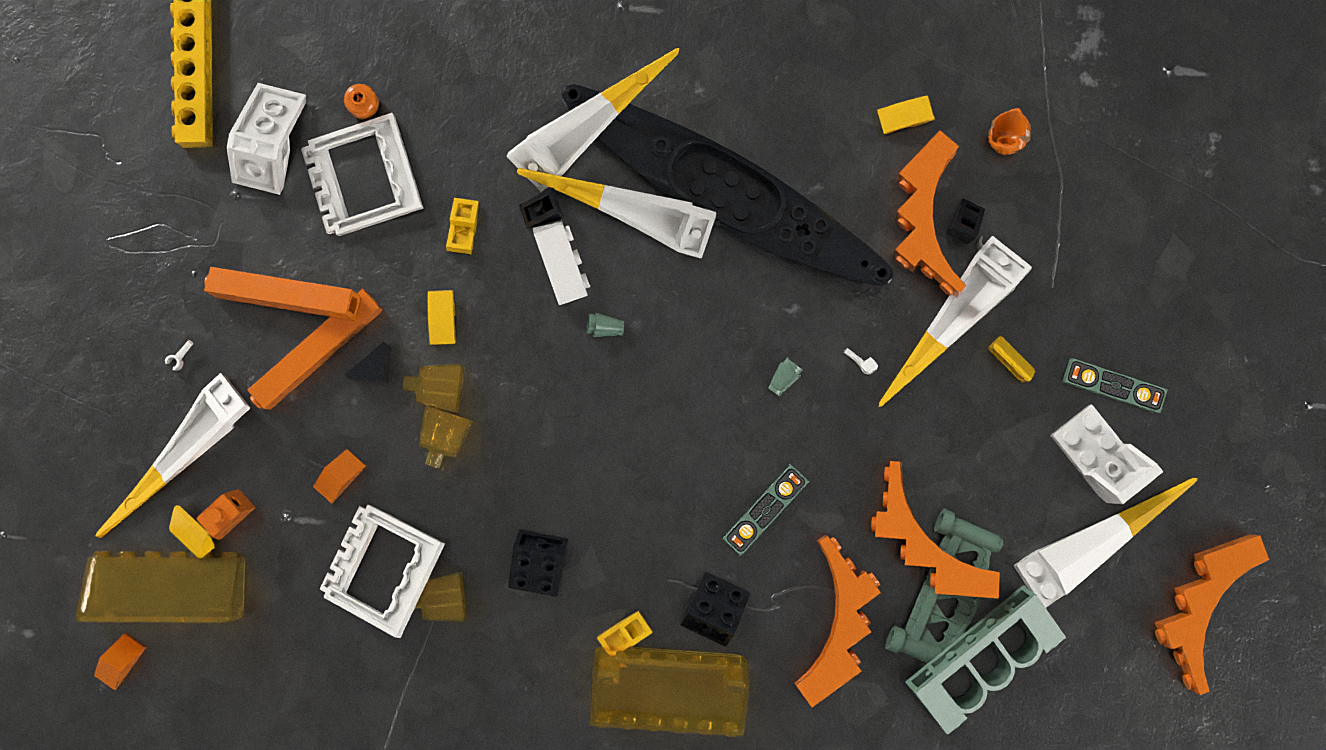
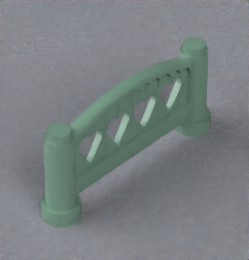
[885,508,1003,663]

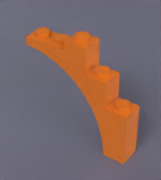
[894,130,966,298]
[871,461,1000,599]
[1155,534,1269,695]
[795,535,881,707]

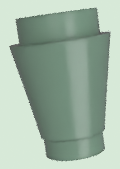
[587,312,624,337]
[768,358,803,396]

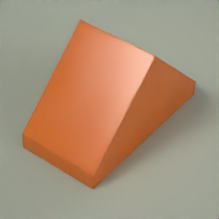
[313,449,366,504]
[94,633,146,690]

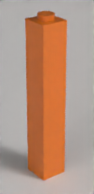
[204,267,360,321]
[248,289,383,410]

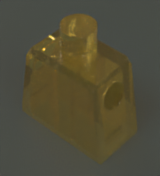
[403,364,464,413]
[419,405,475,468]
[414,571,467,622]

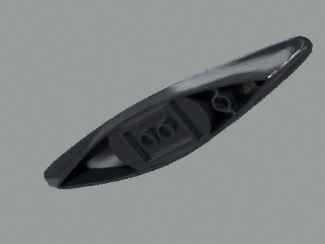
[561,84,893,286]

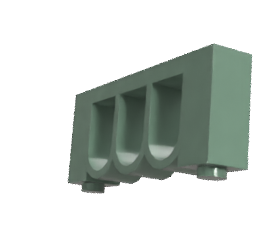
[905,585,1066,735]

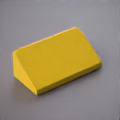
[987,336,1035,383]
[169,505,215,558]

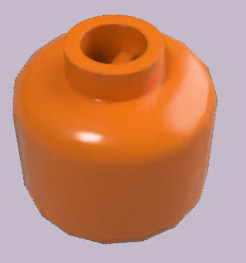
[344,84,379,120]

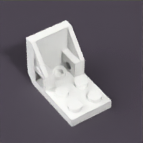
[227,83,306,195]
[1050,404,1163,504]

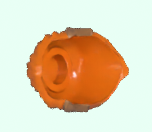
[988,108,1031,155]

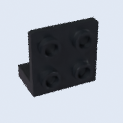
[508,530,568,597]
[680,572,750,647]

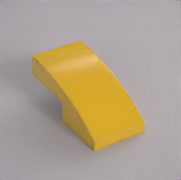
[877,95,935,135]
[446,198,479,254]
[428,290,456,345]
[597,611,653,659]

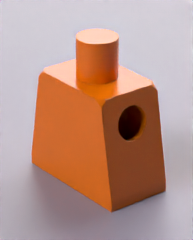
[196,489,256,540]

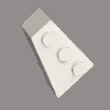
[533,218,590,305]

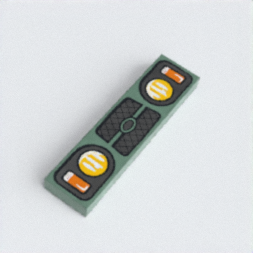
[1062,358,1168,414]
[722,464,809,556]

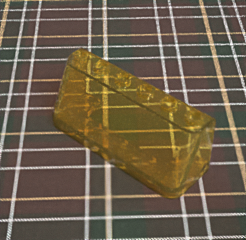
[76,551,245,623]
[589,645,750,737]

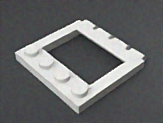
[301,113,424,236]
[320,505,445,638]

